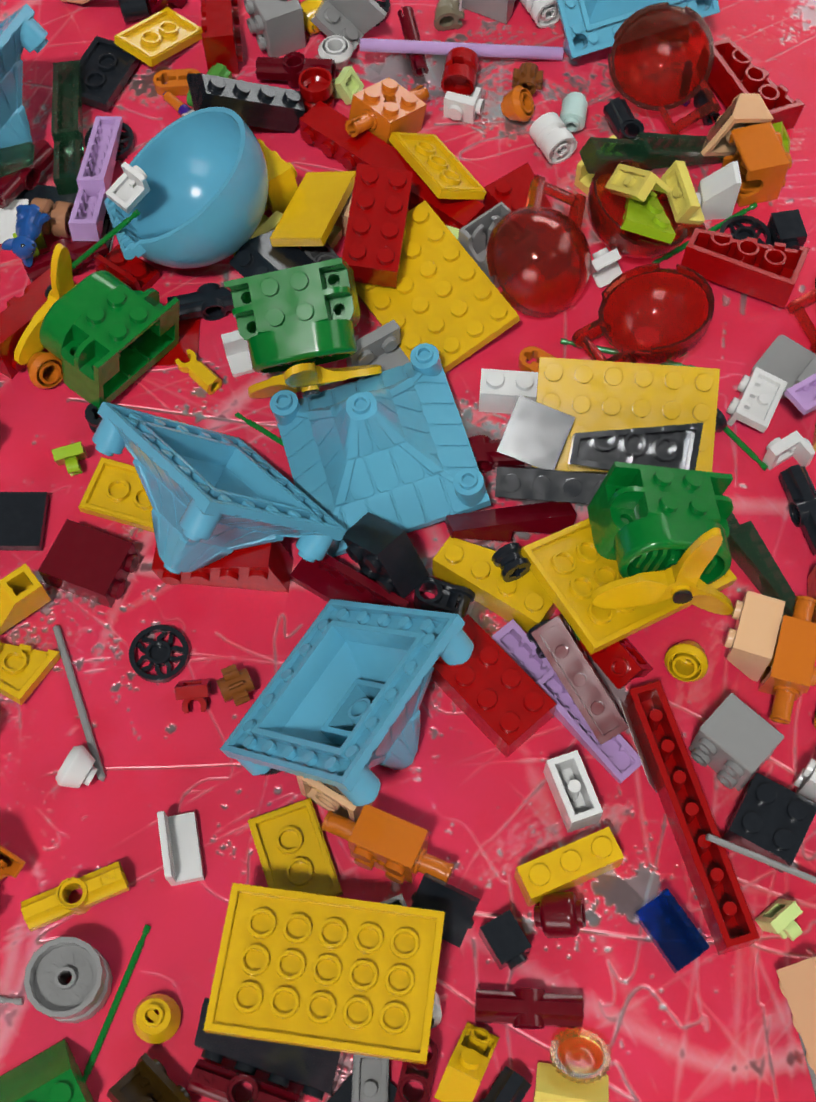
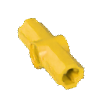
[21,861,130,931]

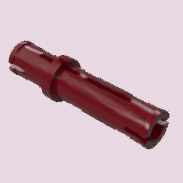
[398,6,429,77]

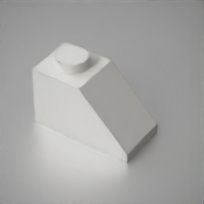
[696,161,742,220]

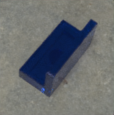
[633,888,710,973]

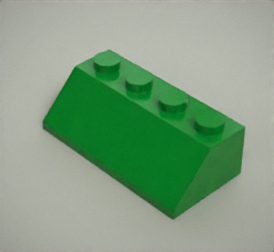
[0,1039,94,1102]

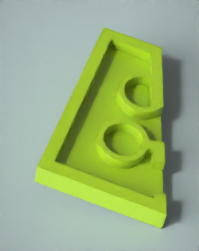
[621,190,676,244]

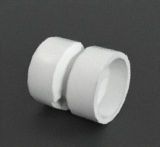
[520,0,560,28]
[529,112,578,164]

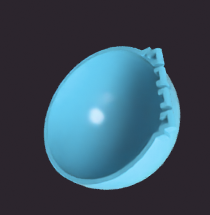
[104,107,269,269]

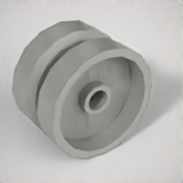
[24,937,113,1024]

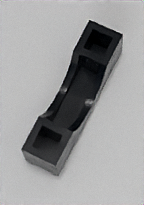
[495,464,608,504]

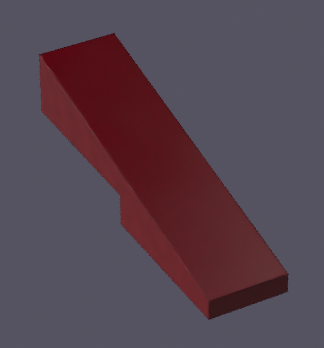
[445,501,577,542]

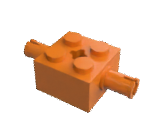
[345,77,429,146]
[758,596,816,724]
[321,804,454,884]

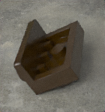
[107,1053,192,1102]

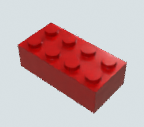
[342,163,413,288]
[431,614,557,757]

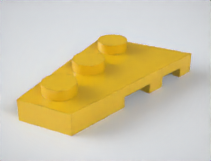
[0,641,61,705]

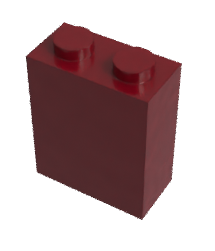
[38,519,139,608]

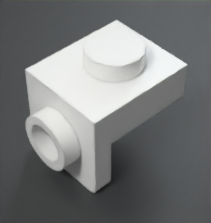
[443,87,485,124]
[105,161,151,214]
[587,247,623,288]
[762,430,815,470]

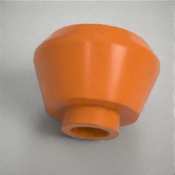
[501,85,534,122]
[27,351,63,389]

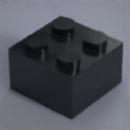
[343,512,429,598]
[722,773,816,873]

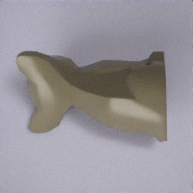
[434,0,464,31]

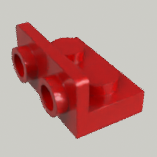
[93,244,161,292]
[579,638,653,689]

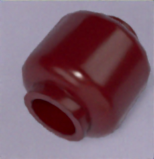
[534,892,586,938]

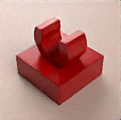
[175,679,212,713]

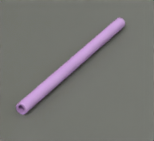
[359,38,564,61]

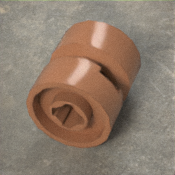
[30,197,74,239]

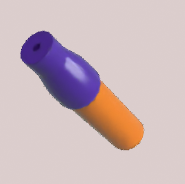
[163,91,191,117]

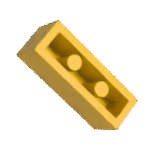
[514,826,625,907]

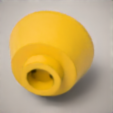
[664,640,708,682]
[133,994,181,1044]

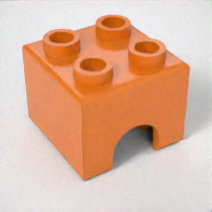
[721,122,792,207]

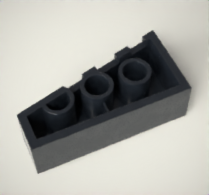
[568,423,703,471]

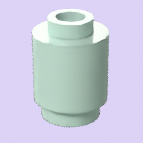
[560,92,588,133]

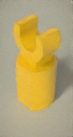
[175,349,222,395]

